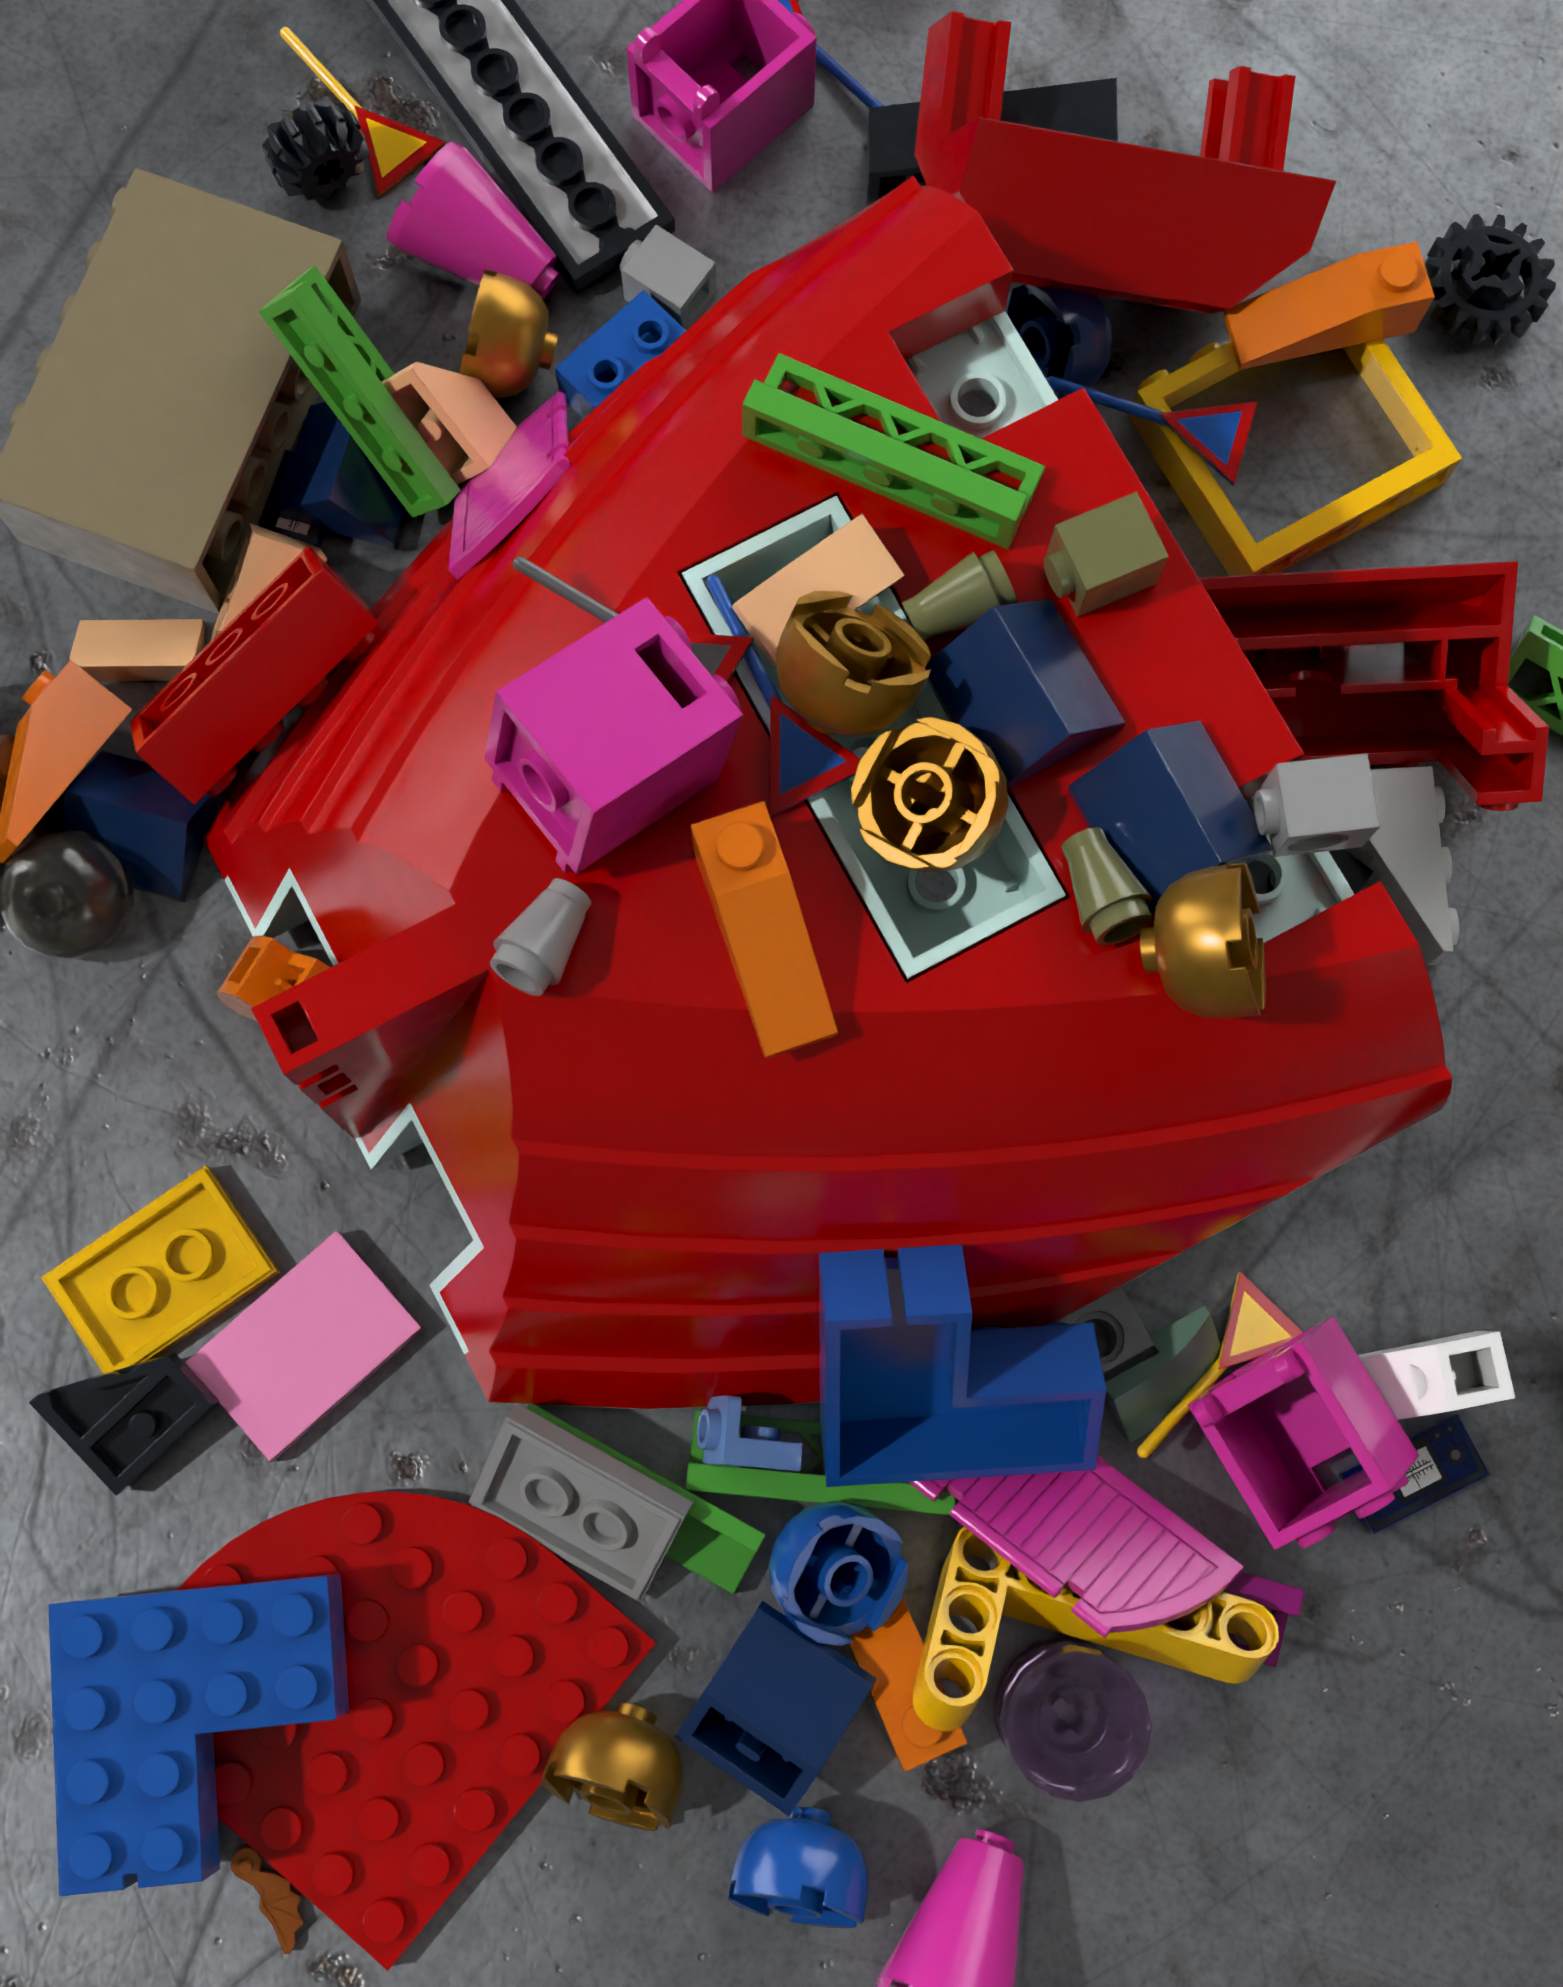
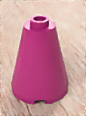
[386,141,560,300]
[875,1829,1024,1987]

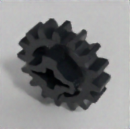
[1425,214,1556,346]

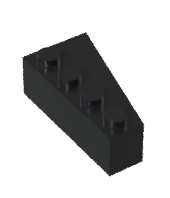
[866,78,1118,204]

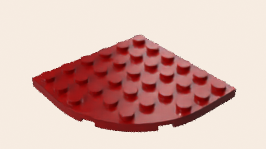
[177,1492,657,1971]

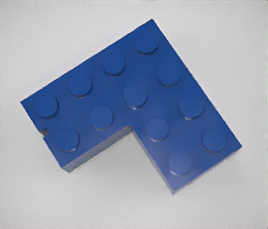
[819,1244,1106,1487]
[48,1574,349,1896]

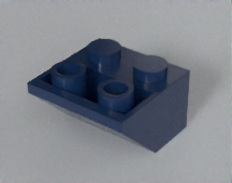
[675,1600,877,1816]

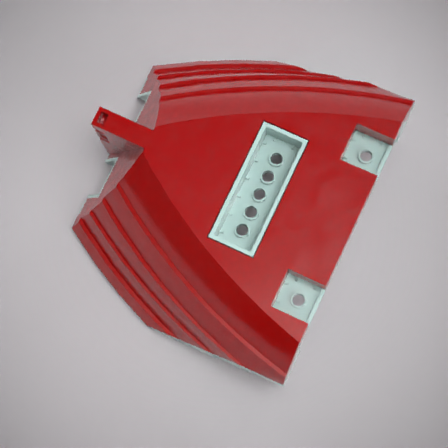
[203,175,1453,1410]

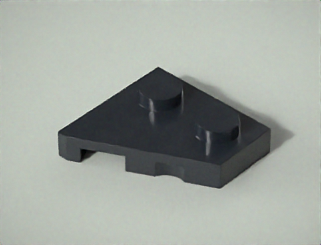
[29,1353,219,1496]

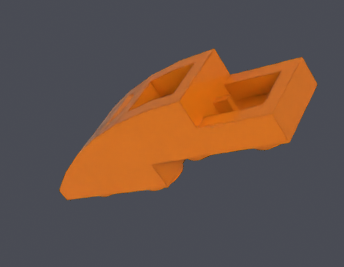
[217,935,330,1021]

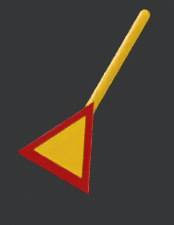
[280,27,446,198]
[1137,1271,1303,1458]

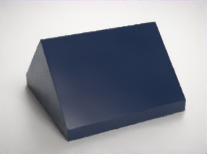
[274,402,406,549]
[925,599,1125,790]
[1067,720,1273,913]
[62,751,221,902]

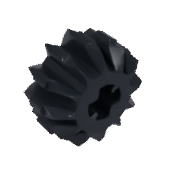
[261,96,370,202]

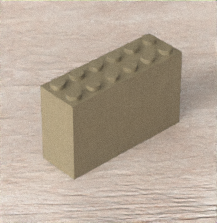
[0,167,362,615]

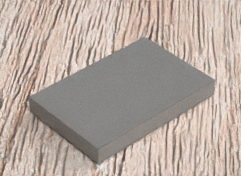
[468,1403,693,1603]

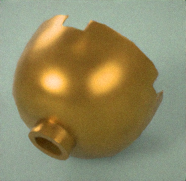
[459,269,559,398]
[775,591,931,735]
[851,717,1008,873]
[1140,863,1266,1019]
[541,1703,683,1831]

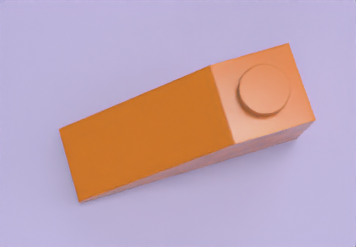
[1223,241,1435,370]
[0,660,132,864]
[690,801,838,1059]
[848,1597,967,1772]

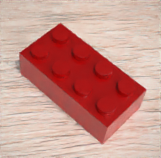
[130,545,379,805]

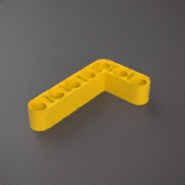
[913,1527,1279,1731]

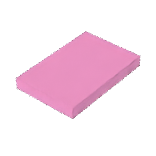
[185,1230,424,1462]

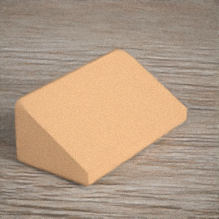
[69,619,205,682]

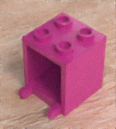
[626,0,817,193]
[484,597,743,874]
[1188,1316,1419,1550]

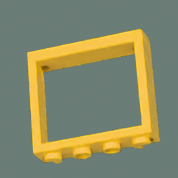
[1128,339,1462,576]

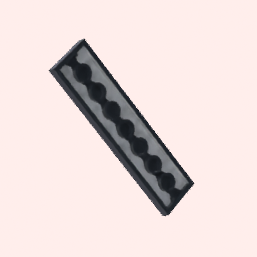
[367,0,676,292]

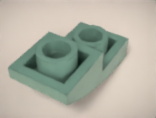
[1105,1306,1221,1444]

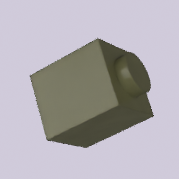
[1043,492,1169,617]

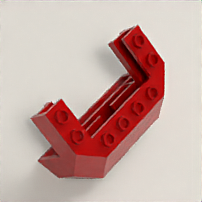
[914,11,1336,314]
[1198,561,1549,811]

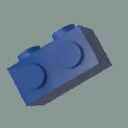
[555,290,686,418]

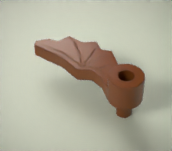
[231,1843,304,1954]

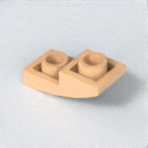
[731,514,904,668]

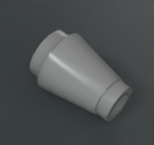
[490,878,592,996]

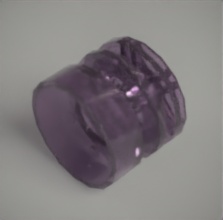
[992,1635,1152,1802]

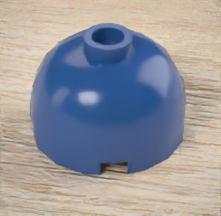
[769,1501,909,1646]
[728,1806,868,1928]

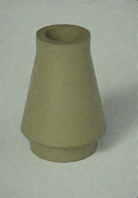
[901,550,1018,641]
[1061,827,1153,946]

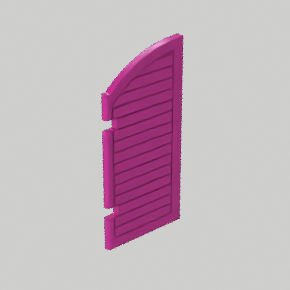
[448,392,570,580]
[909,1455,1244,1638]

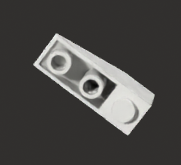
[1349,766,1460,965]
[1358,1331,1515,1420]

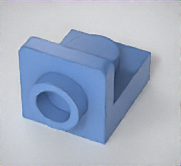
[697,1395,802,1472]

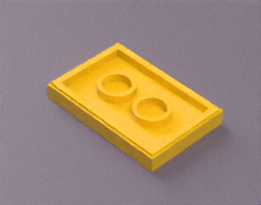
[41,1165,281,1374]

